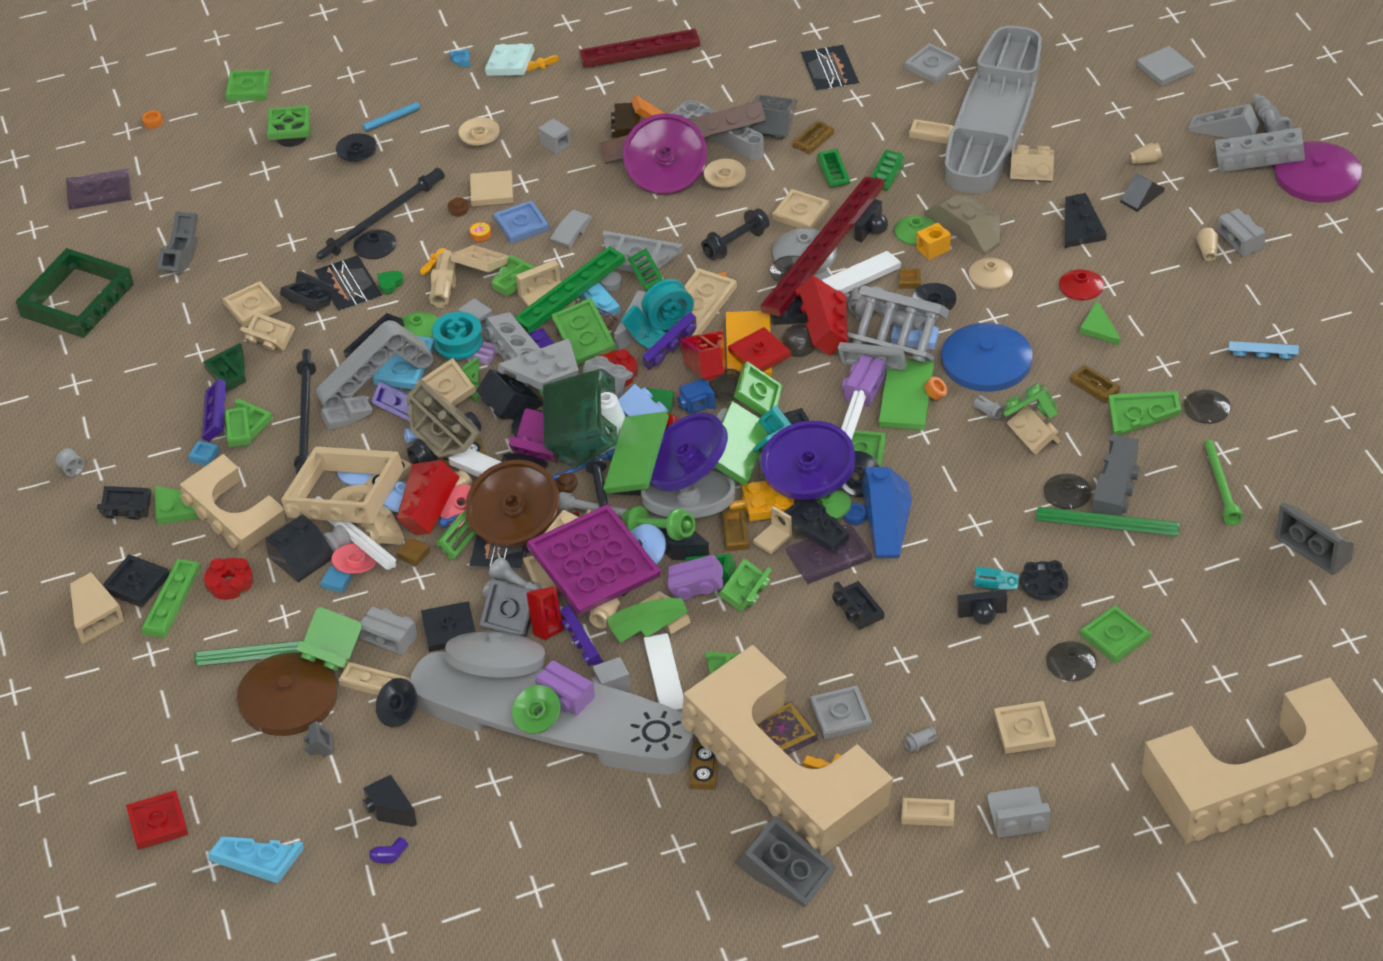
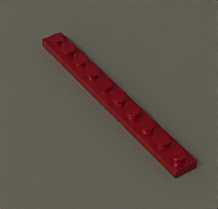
[760,176,885,316]

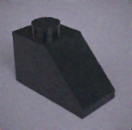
[660,528,709,560]
[362,775,417,827]

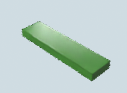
[141,559,201,638]

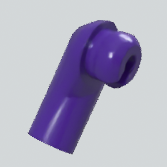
[369,837,408,863]

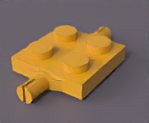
[729,481,798,521]

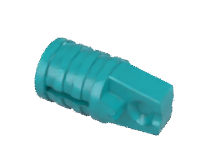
[974,566,1019,590]

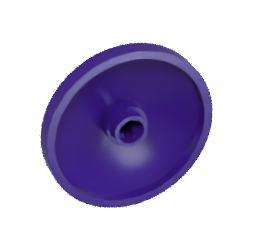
[650,413,728,491]
[761,421,856,500]

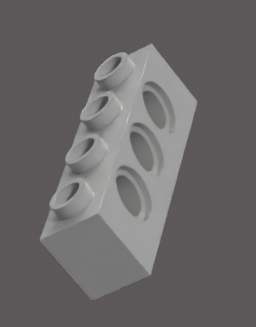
[483,312,540,386]

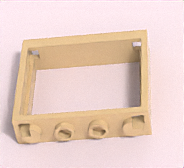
[281,446,404,524]

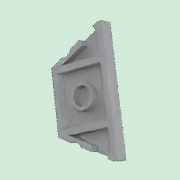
[603,231,682,275]
[498,339,579,390]

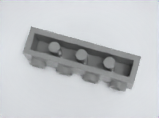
[1215,128,1305,173]

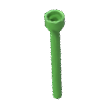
[1204,439,1243,525]

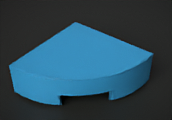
[449,49,470,67]

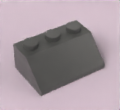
[1275,503,1354,575]

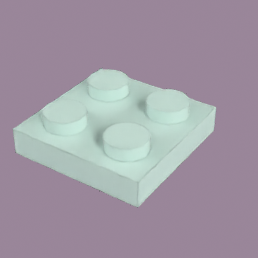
[485,43,535,76]

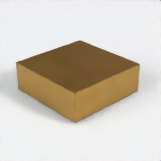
[899,268,921,289]
[396,537,430,566]

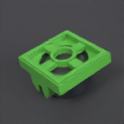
[267,105,311,147]

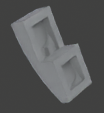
[550,210,592,249]
[321,396,373,430]

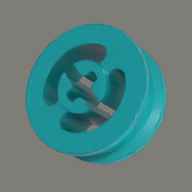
[641,279,694,330]
[432,312,483,360]

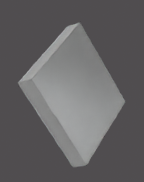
[904,43,961,84]
[1136,46,1195,86]
[809,685,873,740]

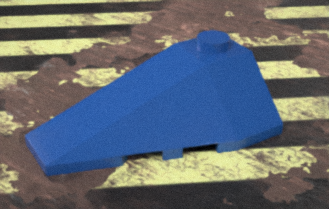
[862,467,912,558]

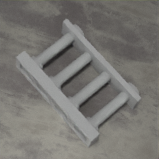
[848,285,949,363]

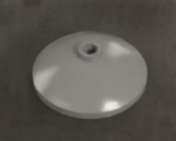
[772,228,837,273]

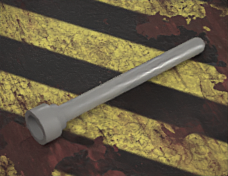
[559,492,667,519]

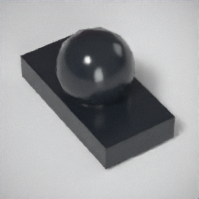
[855,199,889,242]
[957,590,1008,625]

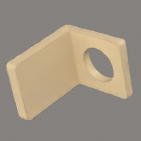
[753,506,792,554]

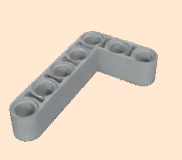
[670,100,764,160]
[316,320,434,408]

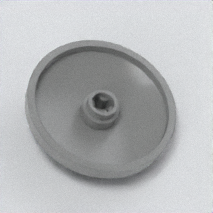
[641,468,736,518]
[445,631,545,678]

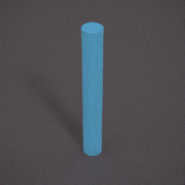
[362,102,420,132]

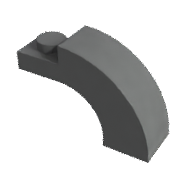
[157,211,198,272]

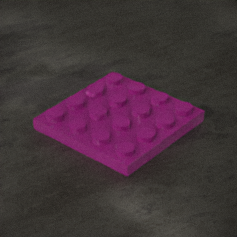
[527,504,661,615]

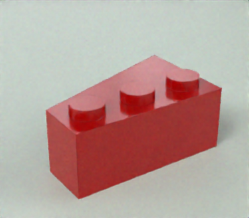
[795,275,848,356]
[680,329,727,380]
[396,460,460,535]

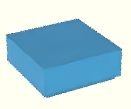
[188,441,220,466]
[320,566,353,593]

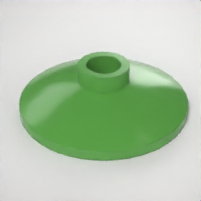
[895,215,936,245]
[402,312,438,338]
[815,490,851,520]
[512,685,561,734]

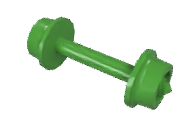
[621,506,695,540]

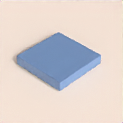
[493,201,550,244]

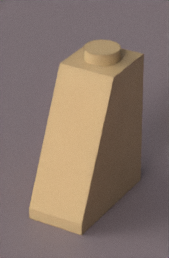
[70,572,124,644]

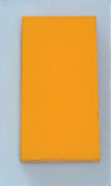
[726,311,772,379]

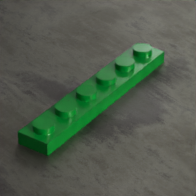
[514,246,626,334]

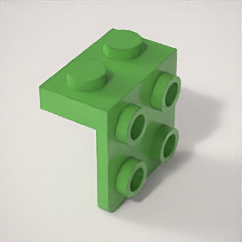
[297,607,362,671]

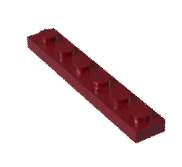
[579,28,700,68]

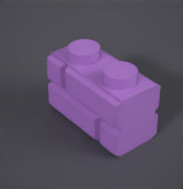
[842,355,886,407]
[668,555,723,600]
[535,660,595,715]

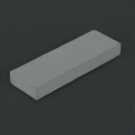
[838,342,907,370]

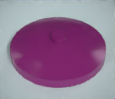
[623,113,707,195]
[1274,141,1362,203]

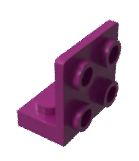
[508,409,569,463]

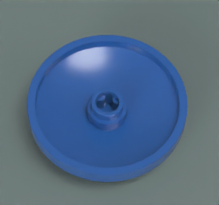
[942,323,1032,392]

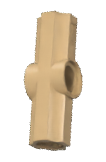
[429,250,457,308]

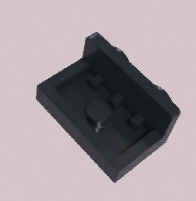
[280,271,333,311]
[97,486,152,520]
[832,581,884,630]

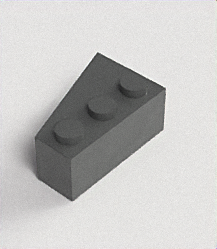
[1092,434,1140,516]

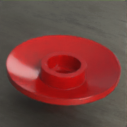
[1059,269,1104,300]

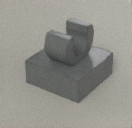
[304,721,333,757]

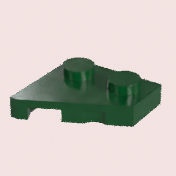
[203,343,246,392]

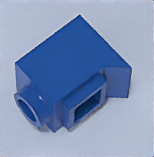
[678,378,716,415]

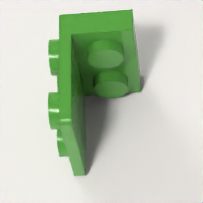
[1003,383,1058,419]

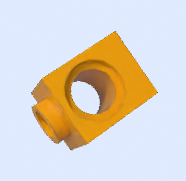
[916,223,951,260]

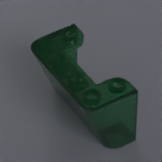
[543,369,617,470]

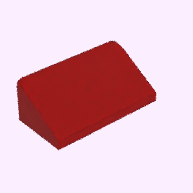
[526,586,564,640]

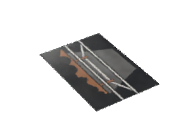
[801,45,859,91]
[314,255,383,311]
[469,536,526,568]

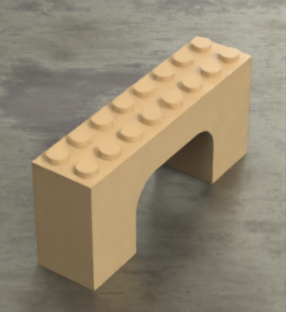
[682,645,893,856]
[1142,677,1379,844]

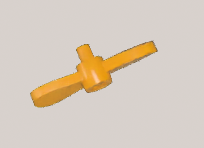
[526,55,559,71]
[420,248,446,275]

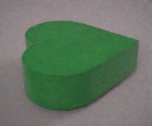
[377,270,404,294]

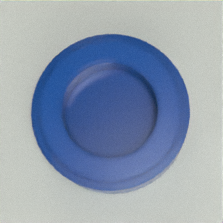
[843,503,867,526]

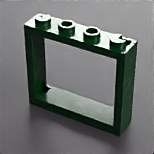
[16,248,134,338]

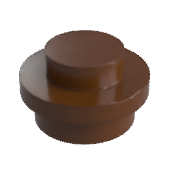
[448,197,469,217]
[554,473,578,493]

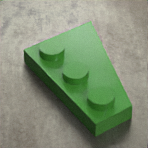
[1108,391,1181,435]

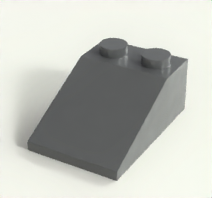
[748,94,797,138]
[735,816,836,907]

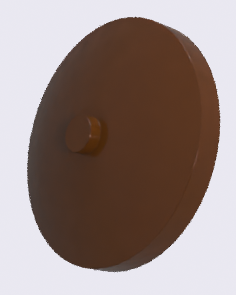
[466,460,560,548]
[237,653,337,736]

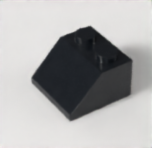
[476,369,544,420]
[265,514,334,582]

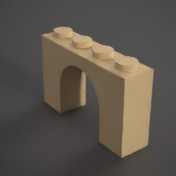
[180,454,286,554]

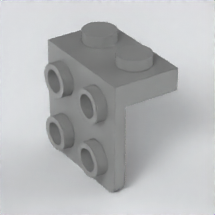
[987,786,1051,838]

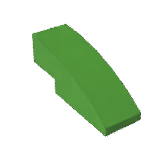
[607,598,688,643]

